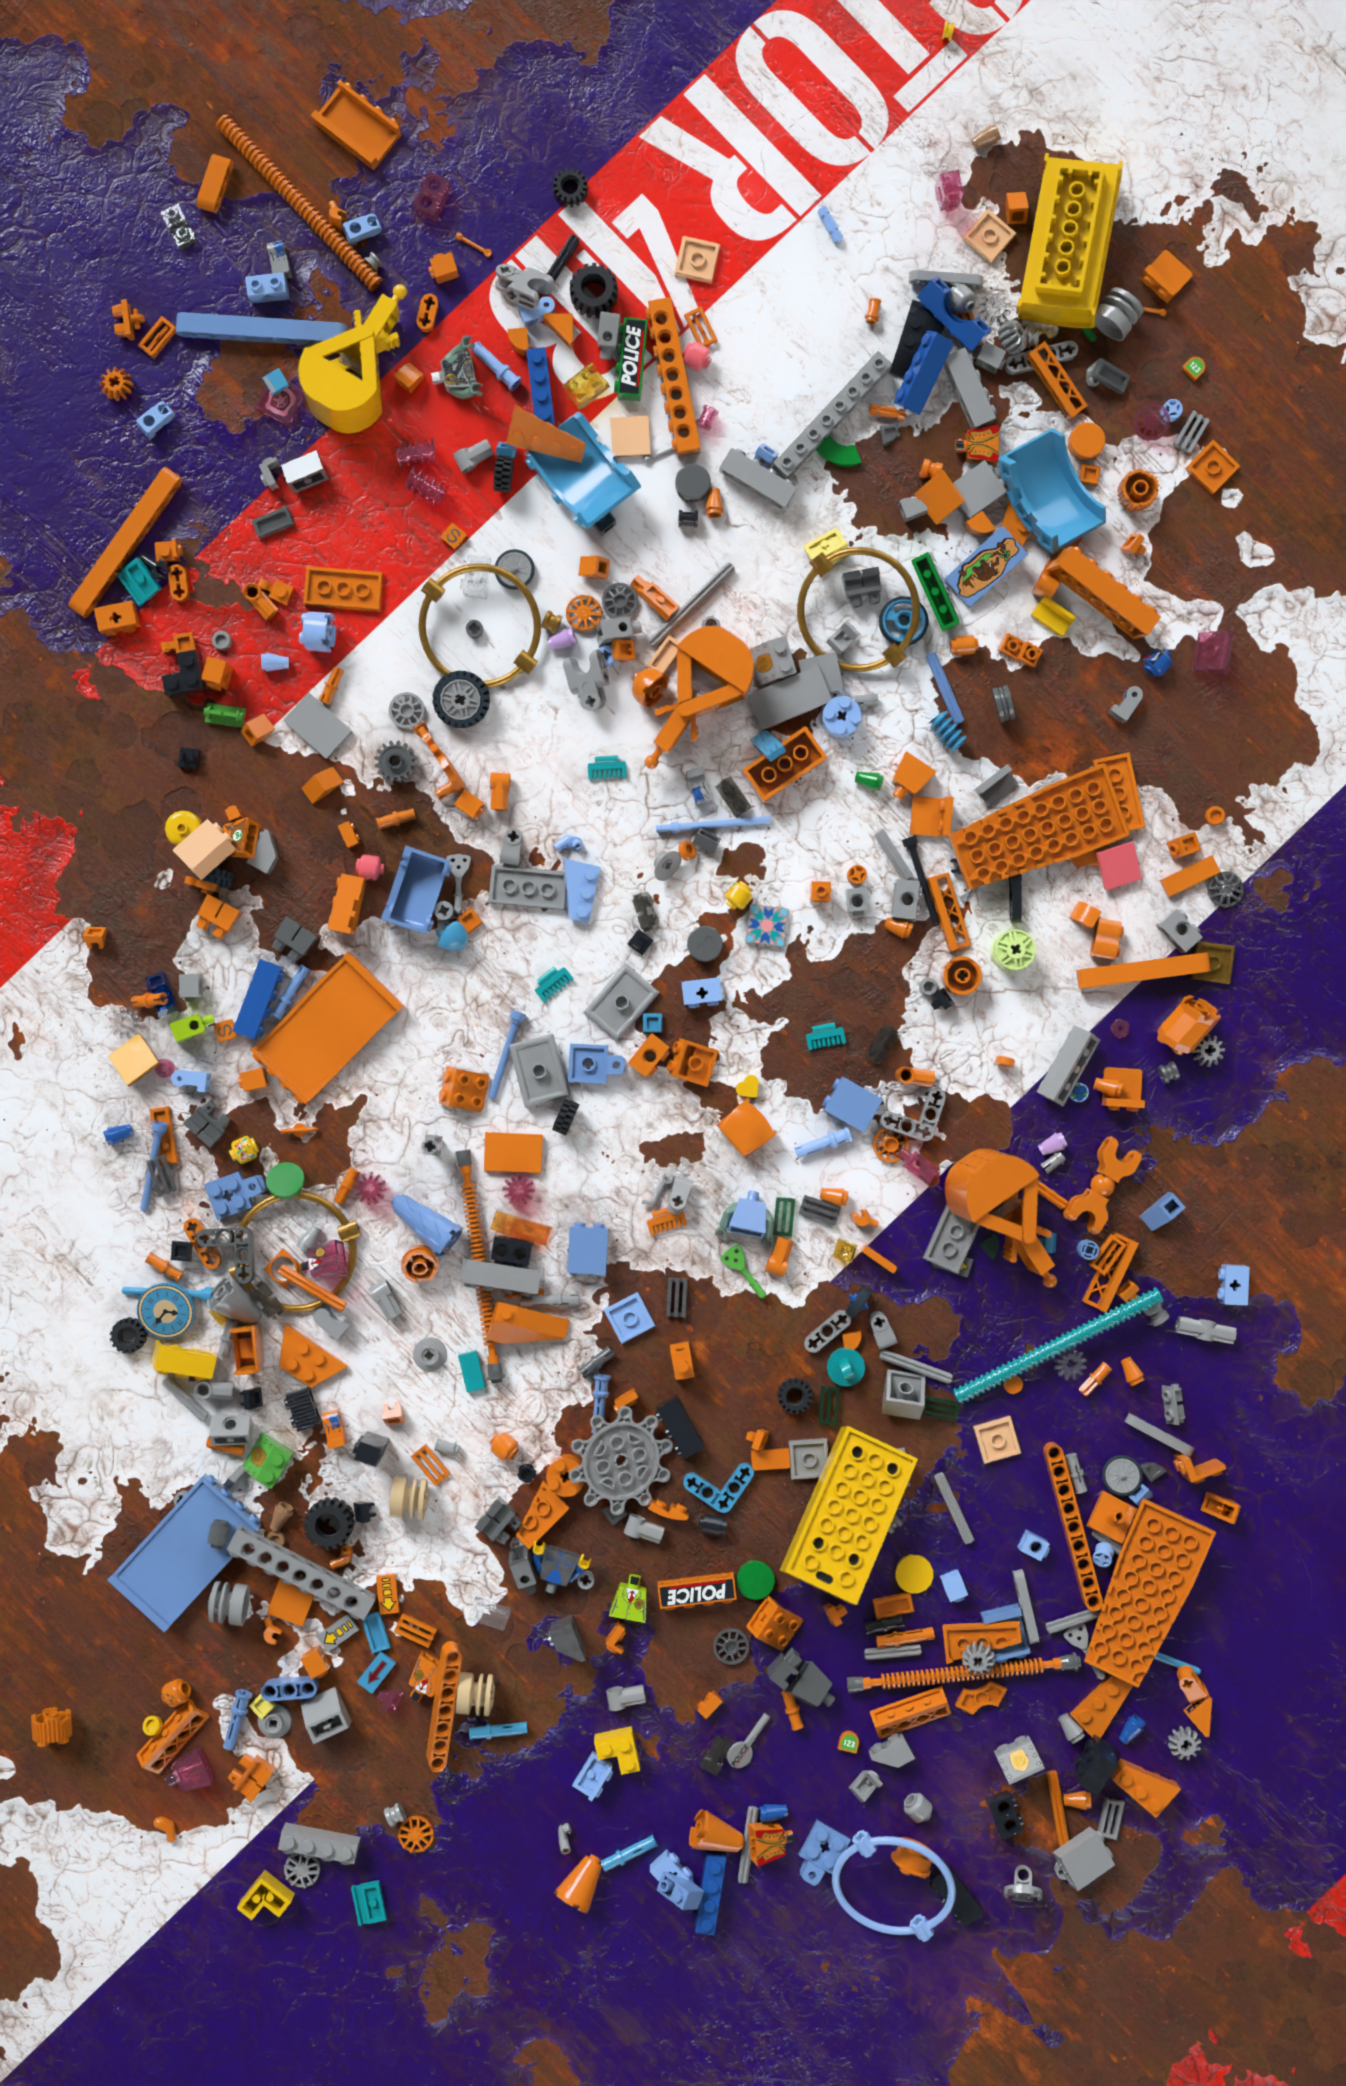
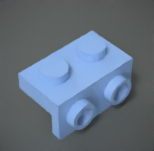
[572,1751,613,1802]

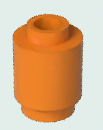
[950,635,979,656]

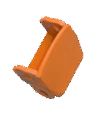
[716,1098,777,1159]
[229,1324,265,1375]

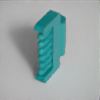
[588,755,627,780]
[535,966,573,1002]
[806,1022,846,1050]

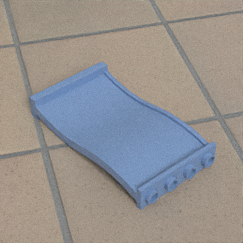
[107,1473,262,1632]

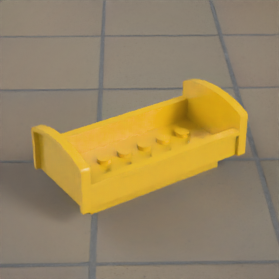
[1017,153,1123,328]

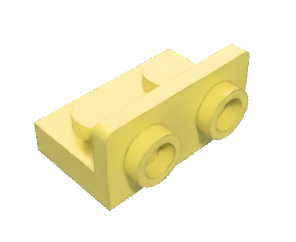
[803,528,848,564]

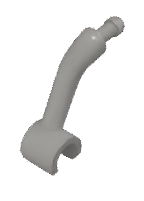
[641,1173,674,1207]

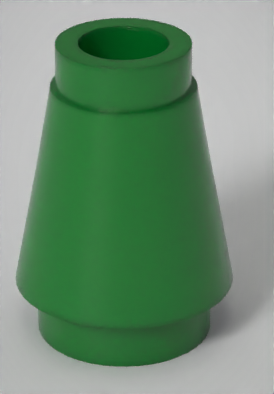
[854,771,884,791]

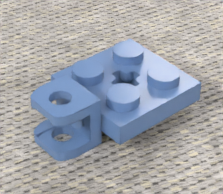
[568,1043,626,1084]
[204,1171,267,1220]
[799,1819,851,1886]

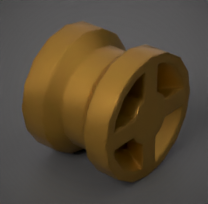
[541,610,563,634]

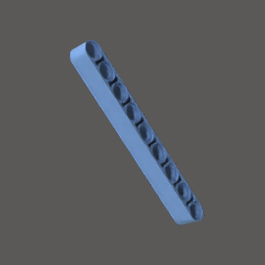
[176,312,348,345]

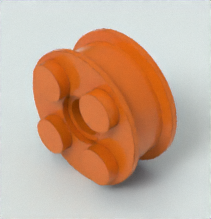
[891,1837,934,1879]

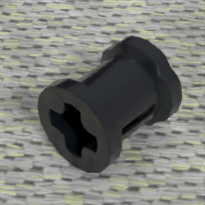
[678,510,698,528]

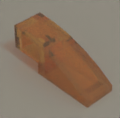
[490,1210,552,1245]

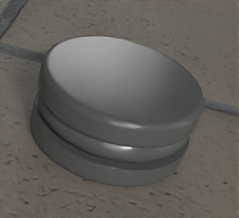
[675,464,711,503]
[992,685,1016,723]
[687,926,723,962]

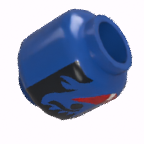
[1143,648,1172,677]

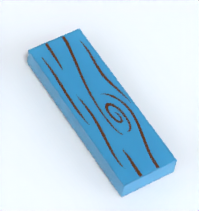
[750,730,786,761]

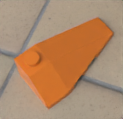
[486,1302,570,1344]

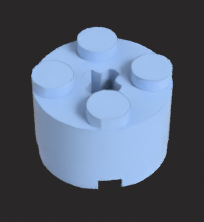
[299,611,336,652]
[821,696,861,738]

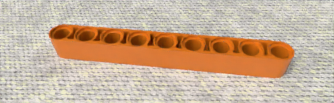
[68,467,183,618]
[1043,1442,1103,1611]

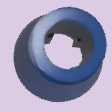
[103,1124,134,1146]
[1119,1714,1146,1745]
[759,1804,788,1824]

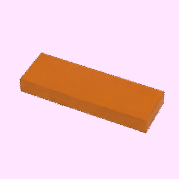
[1159,855,1220,897]
[149,1106,179,1166]

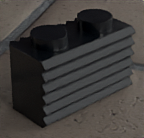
[284,1386,322,1432]

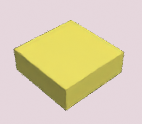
[249,1694,277,1720]

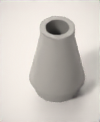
[296,1225,322,1254]
[1058,1713,1085,1744]

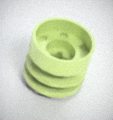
[991,930,1036,971]

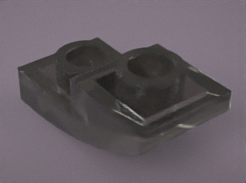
[161,204,197,250]

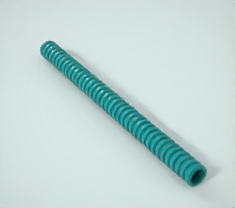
[953,1287,1163,1404]

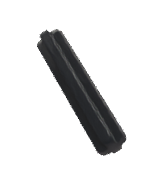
[547,234,580,282]

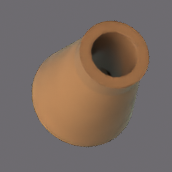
[971,124,1001,150]
[270,1502,293,1532]

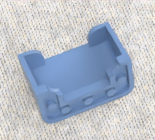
[381,846,452,934]

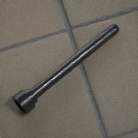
[902,835,940,925]

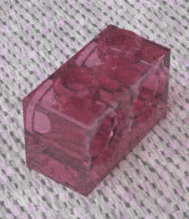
[412,171,452,222]

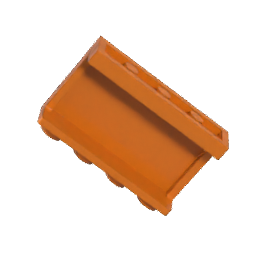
[311,80,402,170]

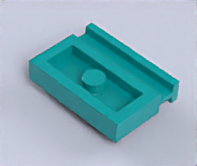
[116,557,162,606]
[351,1880,387,1926]

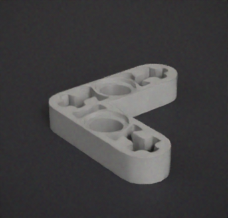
[879,1088,946,1142]

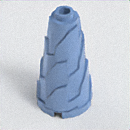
[391,1194,463,1258]

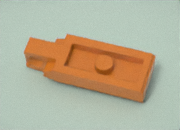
[630,575,680,621]

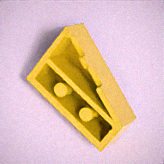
[151,1340,217,1381]

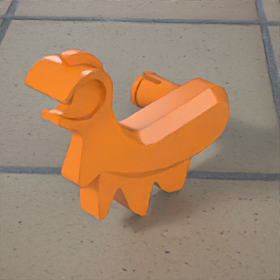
[412,721,466,801]

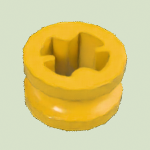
[942,21,955,41]

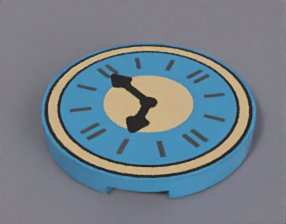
[137,1282,195,1339]

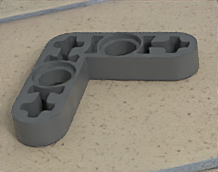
[196,1227,255,1284]

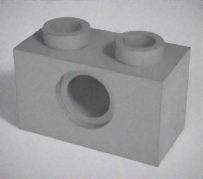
[891,879,922,921]
[1156,909,1203,953]
[209,1413,253,1446]

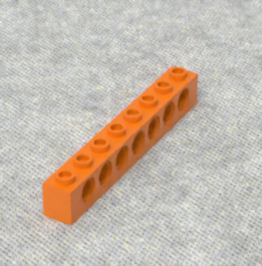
[645,297,701,457]

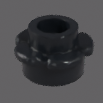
[517,1464,536,1483]

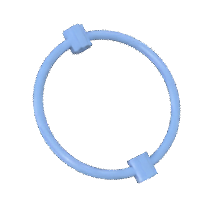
[832,1830,956,1942]

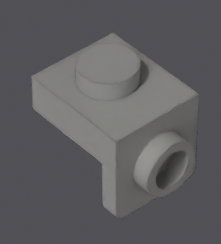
[259,457,280,491]
[826,621,860,655]
[849,1770,883,1802]

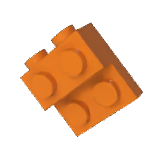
[667,1038,719,1087]

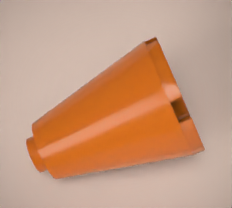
[689,1809,745,1852]
[554,1854,602,1913]

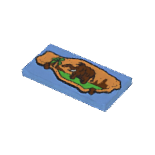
[945,525,1028,607]

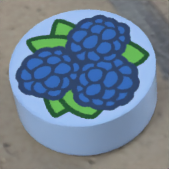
[1069,1083,1089,1102]

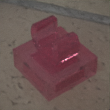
[377,1689,403,1712]

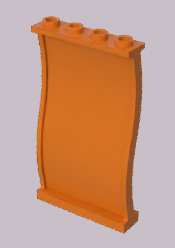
[250,952,405,1104]

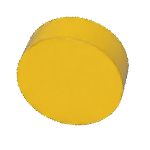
[143,1716,163,1736]

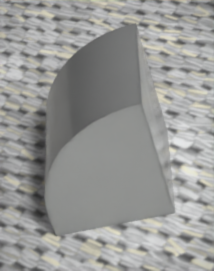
[898,498,928,522]

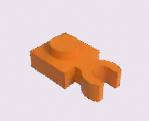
[184,876,221,895]

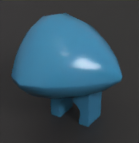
[436,921,468,951]

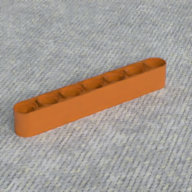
[1076,952,1211,989]
[426,1641,462,1772]

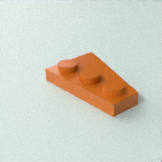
[516,1480,570,1549]

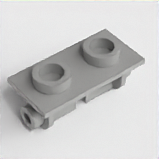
[1161,1384,1185,1425]

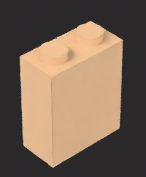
[173,819,236,880]

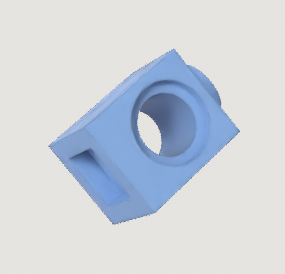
[1017,1530,1050,1561]
[940,1569,968,1602]

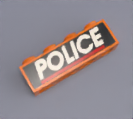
[657,1572,737,1611]

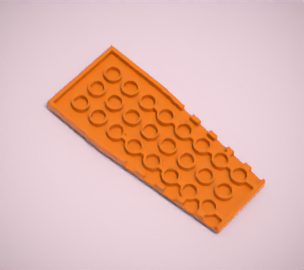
[948,763,1130,889]
[1084,1498,1216,1687]

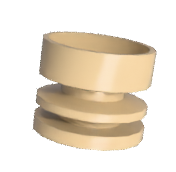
[389,1476,429,1520]
[456,1672,495,1716]

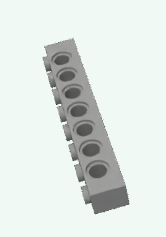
[772,351,892,480]
[227,1524,376,1620]

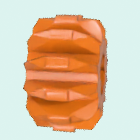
[99,367,133,402]

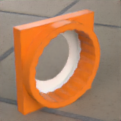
[263,1248,302,1289]

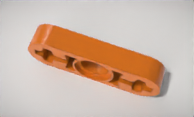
[183,1218,222,1269]

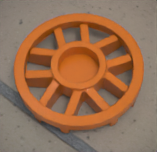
[398,1816,434,1853]

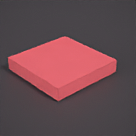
[1096,842,1142,890]

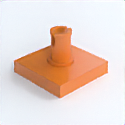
[1086,1491,1137,1544]

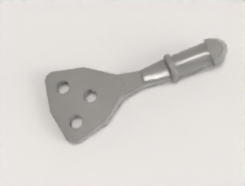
[447,854,471,914]
[1063,1623,1105,1680]

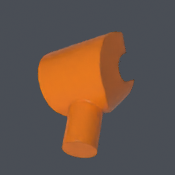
[328,201,347,231]
[850,1209,879,1228]
[263,1616,282,1646]

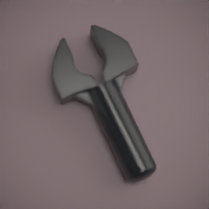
[139,553,171,580]

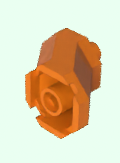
[1157,995,1221,1055]

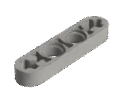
[909,270,984,290]
[1004,340,1078,375]
[1124,1413,1195,1457]
[1012,1569,1039,1644]

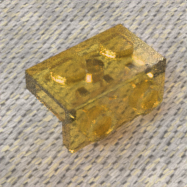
[562,363,610,410]

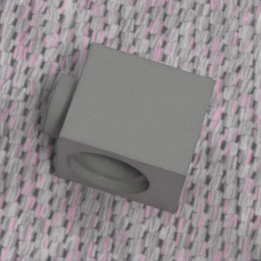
[975,341,1007,374]
[845,887,868,916]
[179,974,203,1002]

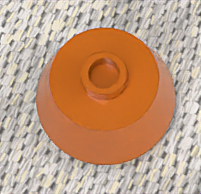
[400,1245,439,1283]

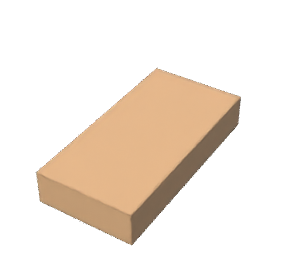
[646,635,679,674]

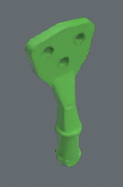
[721,1245,766,1299]

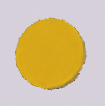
[895,1554,933,1594]

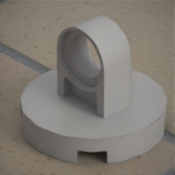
[1003,1865,1043,1902]

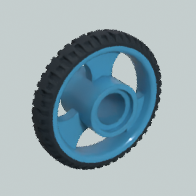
[879,596,929,646]

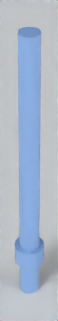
[656,816,771,834]

